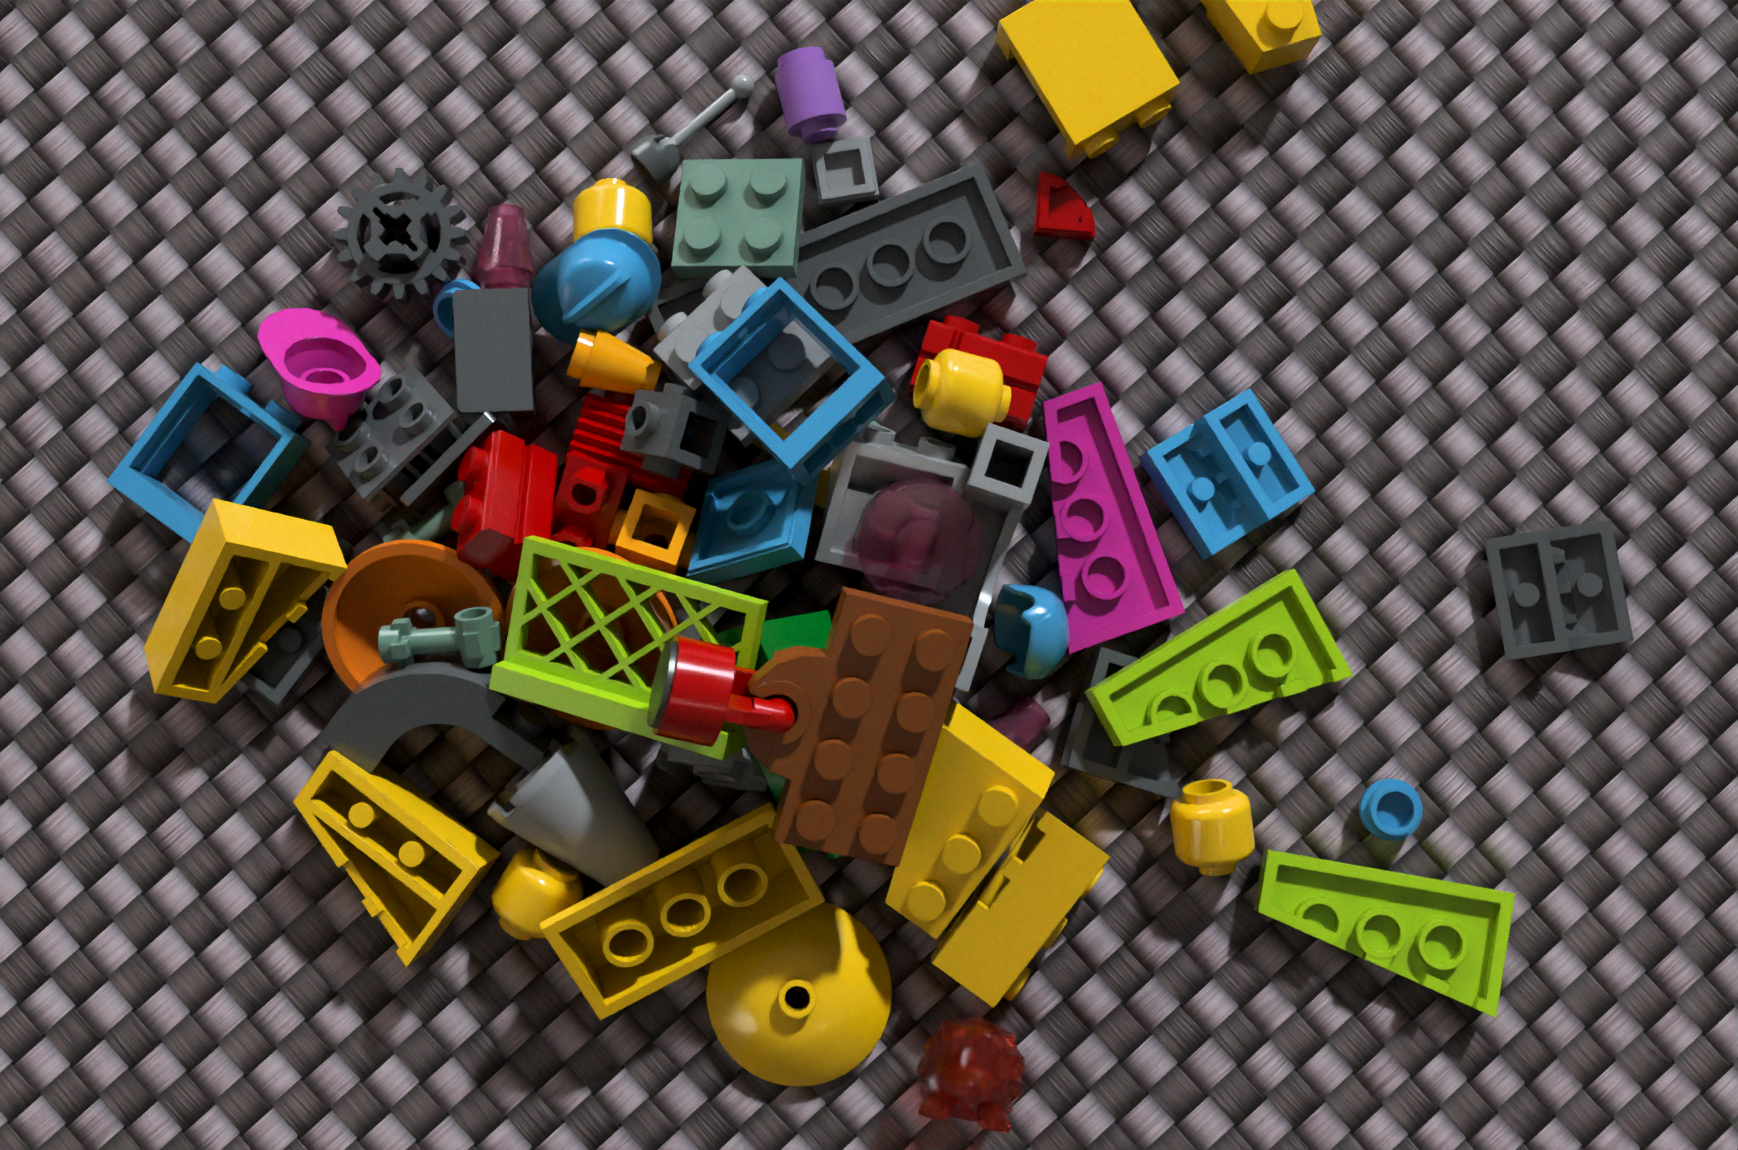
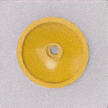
[706,902,892,1087]

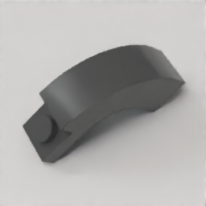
[318,652,557,774]

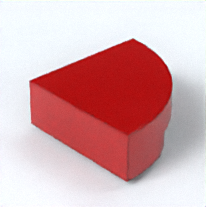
[1033,172,1095,241]

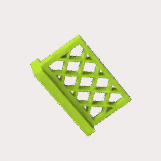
[489,535,768,761]

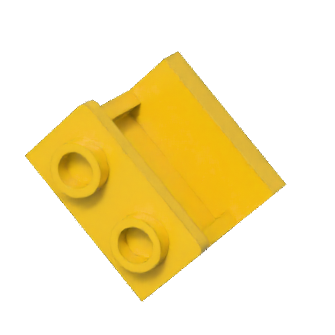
[995,0,1180,160]

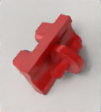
[551,450,632,551]

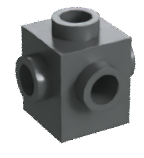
[619,383,731,479]

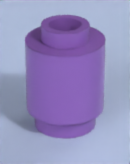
[775,47,847,144]

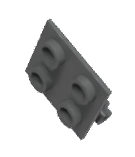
[325,363,471,512]

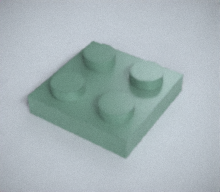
[671,158,806,278]

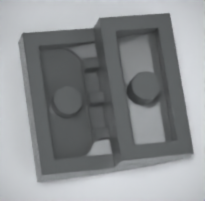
[1484,519,1633,661]

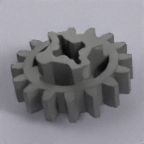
[333,168,471,305]

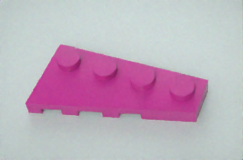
[1041,382,1186,655]

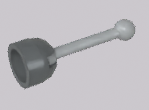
[627,74,754,189]

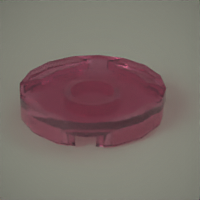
[855,478,982,605]

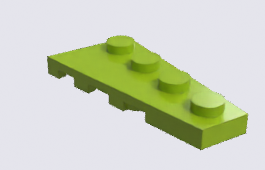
[1084,569,1354,746]
[1254,849,1515,1018]

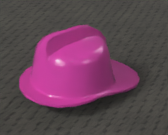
[257,308,382,431]

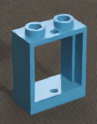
[687,276,896,487]
[106,362,312,544]

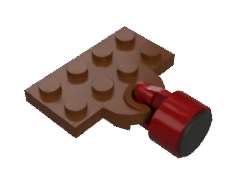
[647,586,974,867]

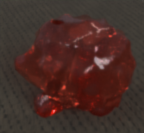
[917,1016,1025,1132]

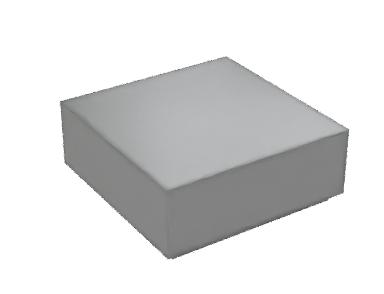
[810,136,879,209]

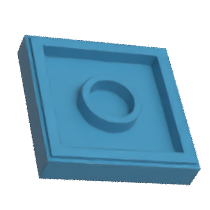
[686,459,820,585]

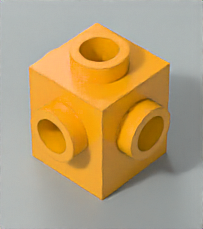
[608,488,697,576]

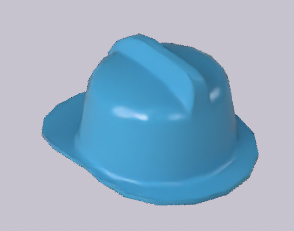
[530,228,662,346]

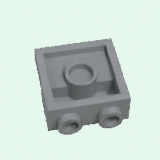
[653,264,836,448]
[812,423,970,588]

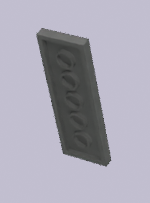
[647,161,1027,387]

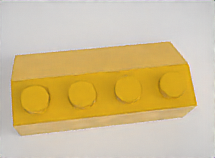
[540,801,826,1021]

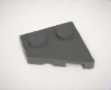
[1060,647,1179,800]

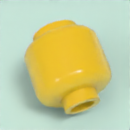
[572,178,653,249]
[913,349,1011,438]
[1170,779,1255,876]
[491,847,585,941]

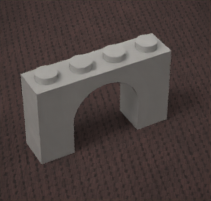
[923,423,1050,693]

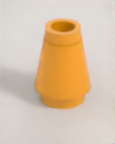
[566,328,663,395]

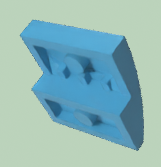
[1138,388,1315,561]

